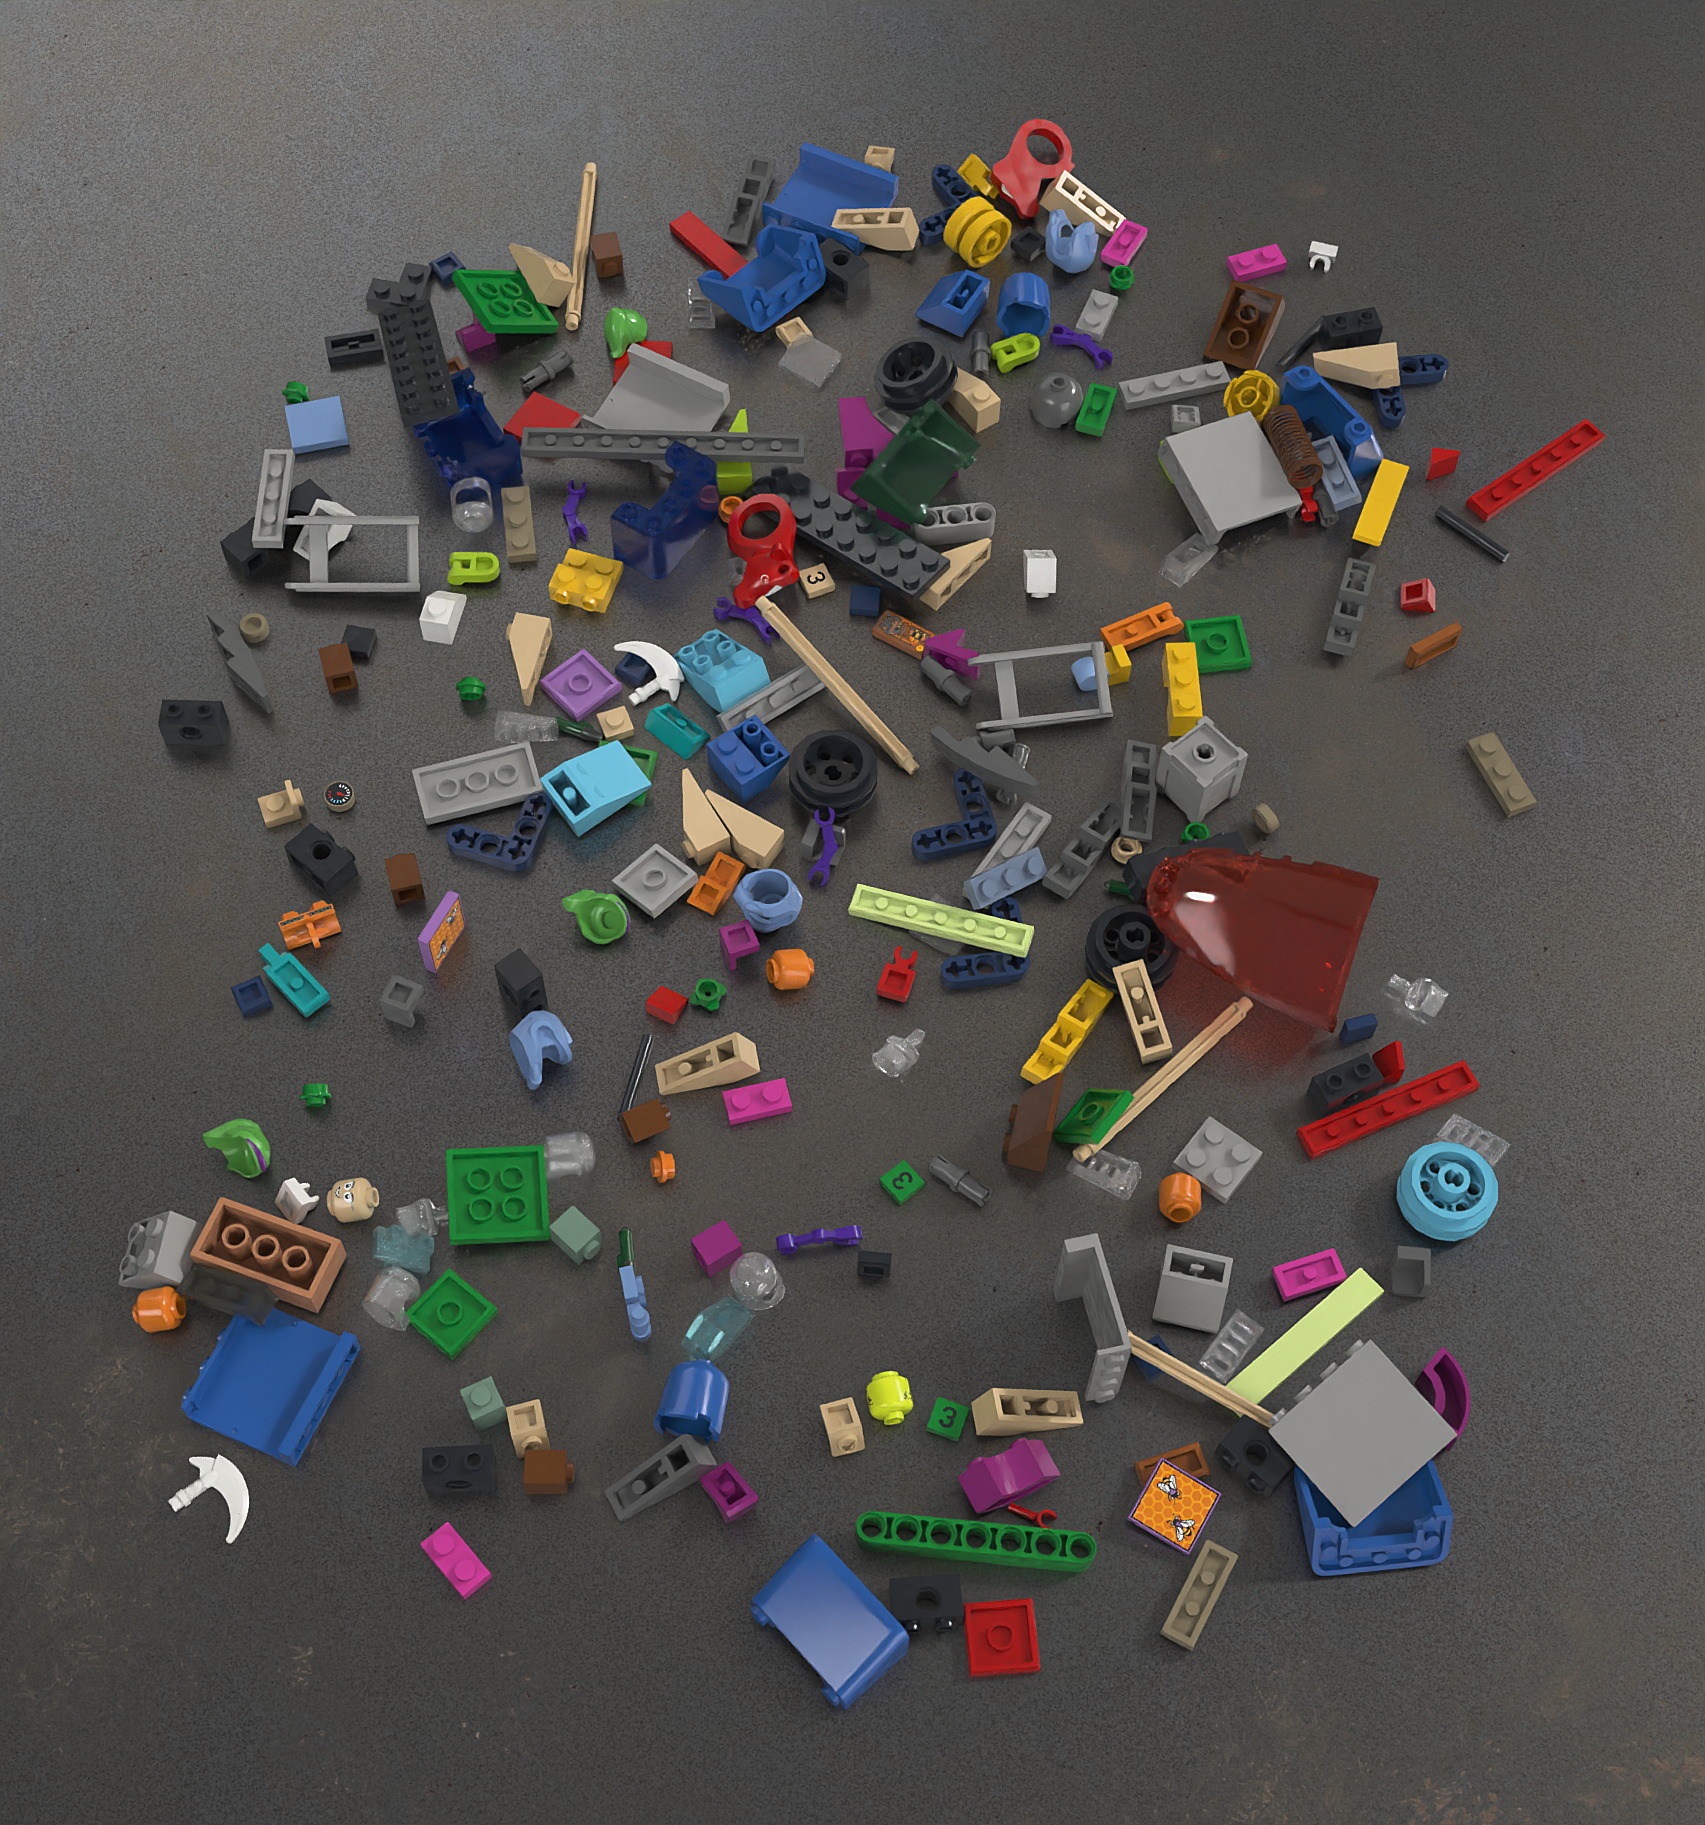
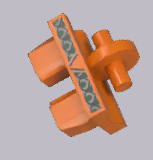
[278,900,341,950]

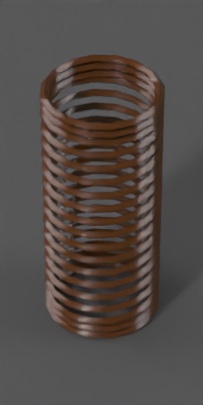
[1262,405,1323,489]

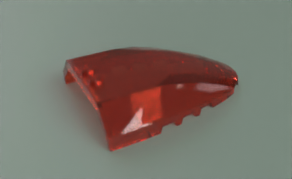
[1146,848,1380,1034]

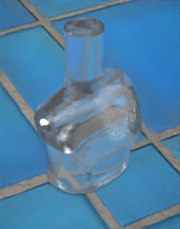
[1388,974,1449,1019]
[872,1028,926,1078]
[395,1198,448,1241]

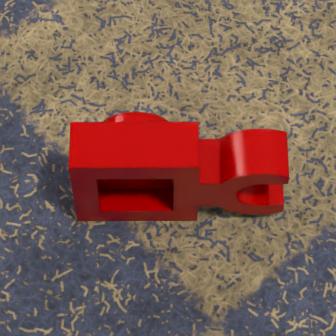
[1292,469,1318,523]
[876,946,918,1003]

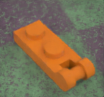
[1099,602,1184,651]

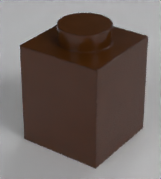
[590,231,624,278]
[318,642,358,693]
[384,852,426,905]
[618,1098,671,1144]
[523,1450,575,1494]

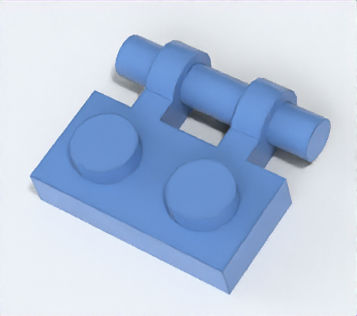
[619,1265,651,1343]

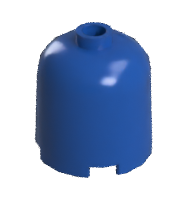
[996,272,1050,338]
[653,1359,729,1446]

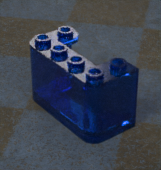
[411,367,523,500]
[610,440,719,579]

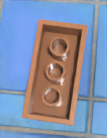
[190,1196,347,1313]

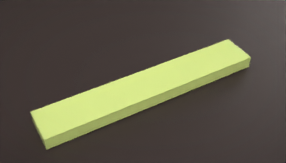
[848,884,1034,958]
[1225,1267,1384,1418]

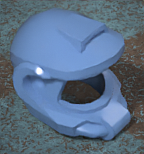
[1046,209,1098,273]
[733,869,803,933]
[508,1010,573,1090]

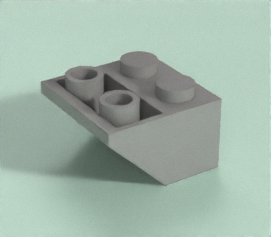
[118,1210,203,1290]
[1152,1244,1233,1334]

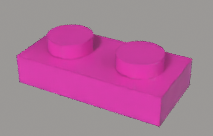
[1100,219,1148,267]
[1226,244,1287,282]
[722,1078,792,1125]
[1271,1248,1347,1302]
[420,1522,492,1600]

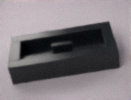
[324,329,384,365]

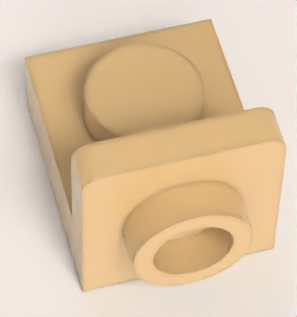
[865,146,895,173]
[257,779,304,829]
[819,1397,865,1457]
[506,1399,551,1459]

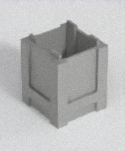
[1155,715,1248,822]

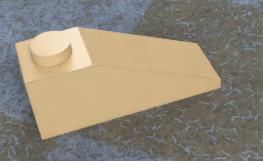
[1039,170,1126,237]
[831,208,919,251]
[508,243,576,307]
[1313,342,1400,389]
[947,367,1001,433]
[919,538,992,610]
[506,612,553,706]
[681,768,731,866]
[704,789,785,870]
[1112,959,1172,1065]
[655,1032,760,1095]
[971,1388,1083,1436]

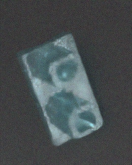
[372,1224,434,1275]

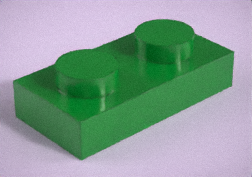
[1075,382,1117,437]

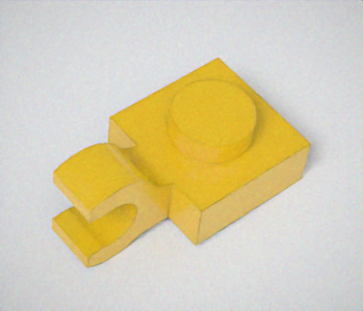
[957,153,999,199]

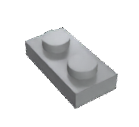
[1075,289,1118,342]

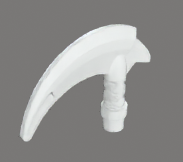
[614,641,684,706]
[168,1454,249,1544]

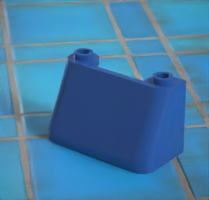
[697,223,826,332]
[1275,366,1383,483]
[1294,1458,1454,1576]
[749,1533,909,1710]

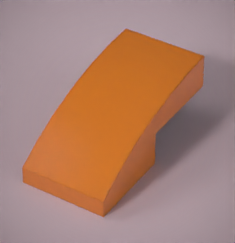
[687,851,747,916]

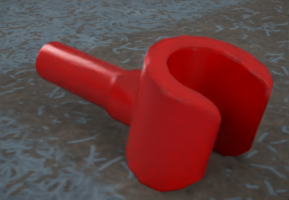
[1008,1503,1057,1529]

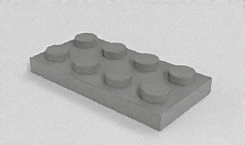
[412,741,543,825]

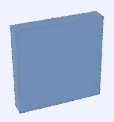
[284,396,349,455]

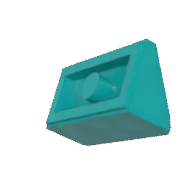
[644,703,711,759]

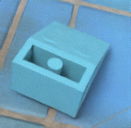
[672,629,771,713]
[539,740,652,837]

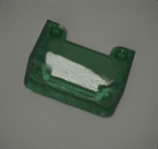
[849,398,981,525]

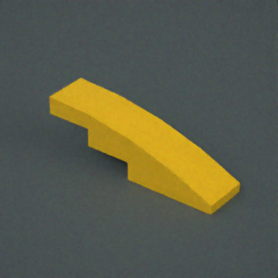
[1352,459,1409,547]
[1020,979,1115,1085]

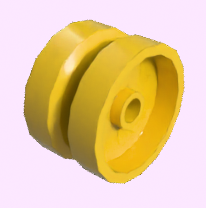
[943,196,1012,268]

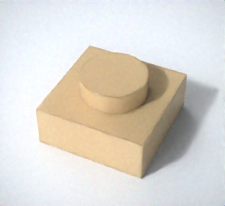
[596,706,635,742]

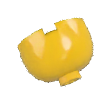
[1223,370,1281,426]

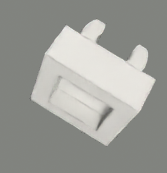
[1308,241,1338,273]
[275,1178,319,1224]

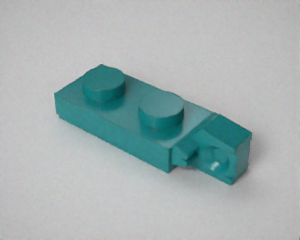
[258,943,331,1018]

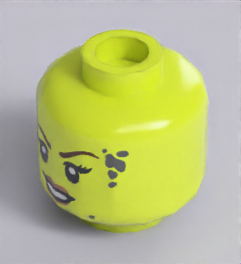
[866,1371,913,1425]

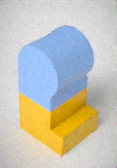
[1071,644,1132,691]

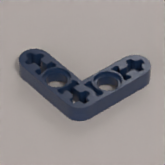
[918,164,979,245]
[1371,354,1448,429]
[911,768,997,861]
[446,792,553,872]
[940,896,1030,989]

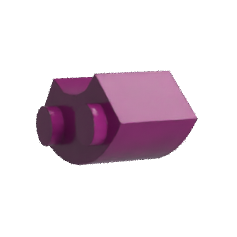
[1414,1346,1471,1452]
[957,1437,1061,1514]

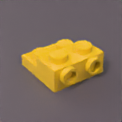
[548,548,624,613]

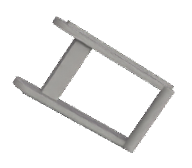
[283,516,420,592]
[967,641,1113,732]

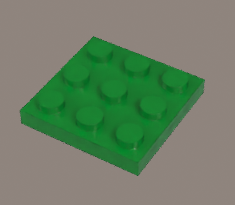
[451,269,559,334]
[445,1145,550,1245]

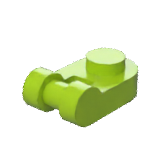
[989,333,1040,373]
[447,552,500,585]

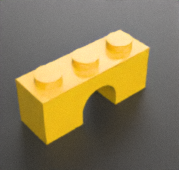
[1162,642,1203,736]

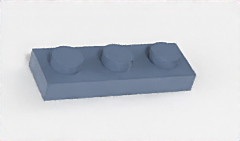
[1309,435,1362,511]
[963,847,1048,910]

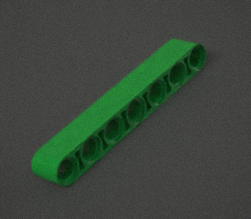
[855,1511,1097,1572]

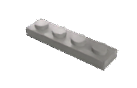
[1118,361,1231,410]
[252,449,295,548]
[716,662,826,733]
[962,802,1052,910]

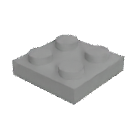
[612,843,699,919]
[1172,1116,1263,1204]

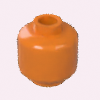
[766,948,814,990]
[1159,1172,1201,1222]
[132,1286,186,1333]

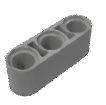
[913,502,996,546]

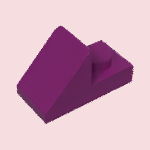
[834,466,868,512]
[924,628,982,681]
[699,1461,758,1525]

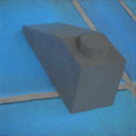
[604,1434,718,1521]

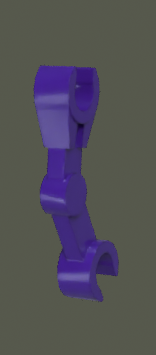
[1050,324,1113,370]
[562,480,588,545]
[714,597,780,645]
[808,807,838,886]
[776,1225,862,1255]

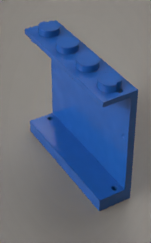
[762,142,899,256]
[181,1290,361,1467]

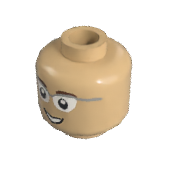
[327,1177,379,1223]

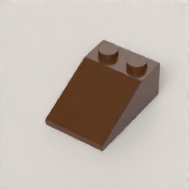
[1203,280,1285,371]
[1002,1072,1064,1172]

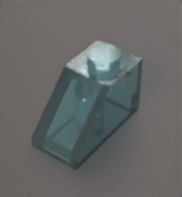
[681,1295,755,1362]

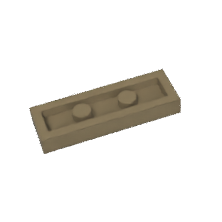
[501,486,537,563]
[1465,732,1537,817]
[1160,1539,1238,1651]

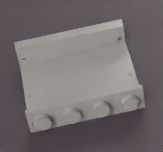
[582,343,731,476]
[1157,411,1303,546]
[1053,1233,1132,1403]
[1267,1339,1458,1528]

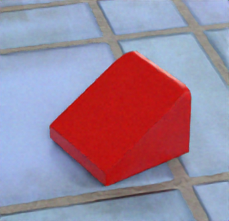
[1426,448,1460,480]
[1400,578,1435,612]
[645,986,689,1025]
[1372,1041,1405,1083]

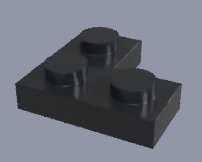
[365,263,434,308]

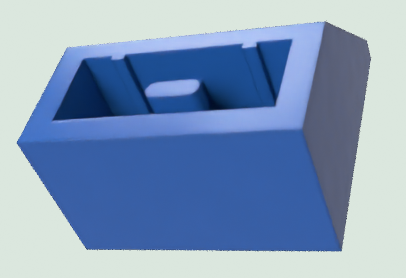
[915,269,990,337]
[707,714,791,804]

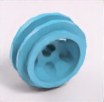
[1396,1141,1498,1241]

